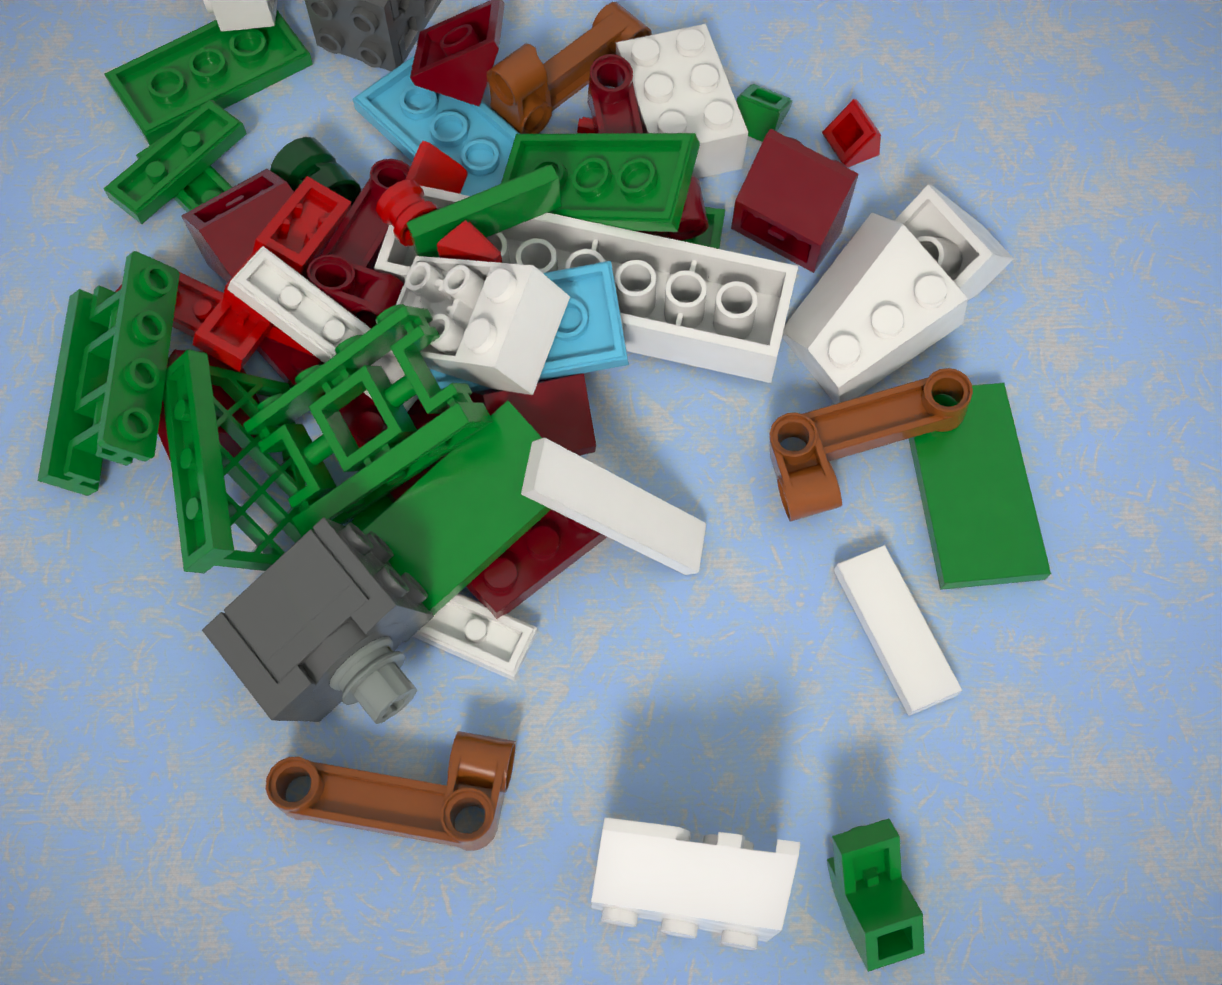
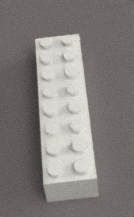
[374,186,798,383]

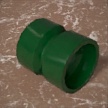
[270,137,361,221]

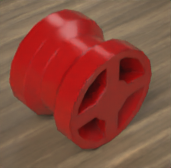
[376,179,439,246]

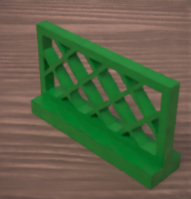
[163,349,306,573]

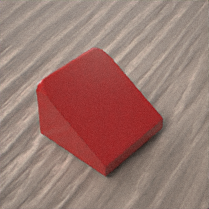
[406,140,468,194]
[437,220,502,263]

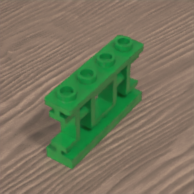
[37,251,180,496]
[243,304,494,538]

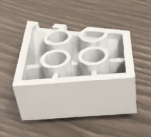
[782,213,968,404]
[591,817,800,950]

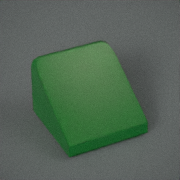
[736,84,793,142]

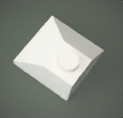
[894,184,1014,300]

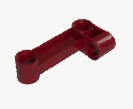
[587,54,709,240]
[307,159,410,328]

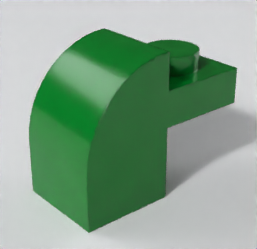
[827,818,925,972]

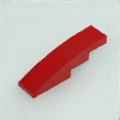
[192,176,352,372]

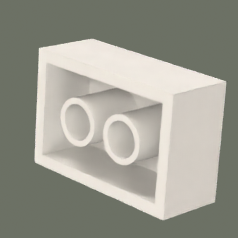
[616,24,748,179]

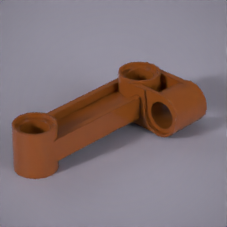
[486,2,652,134]
[770,368,973,522]
[265,731,516,851]

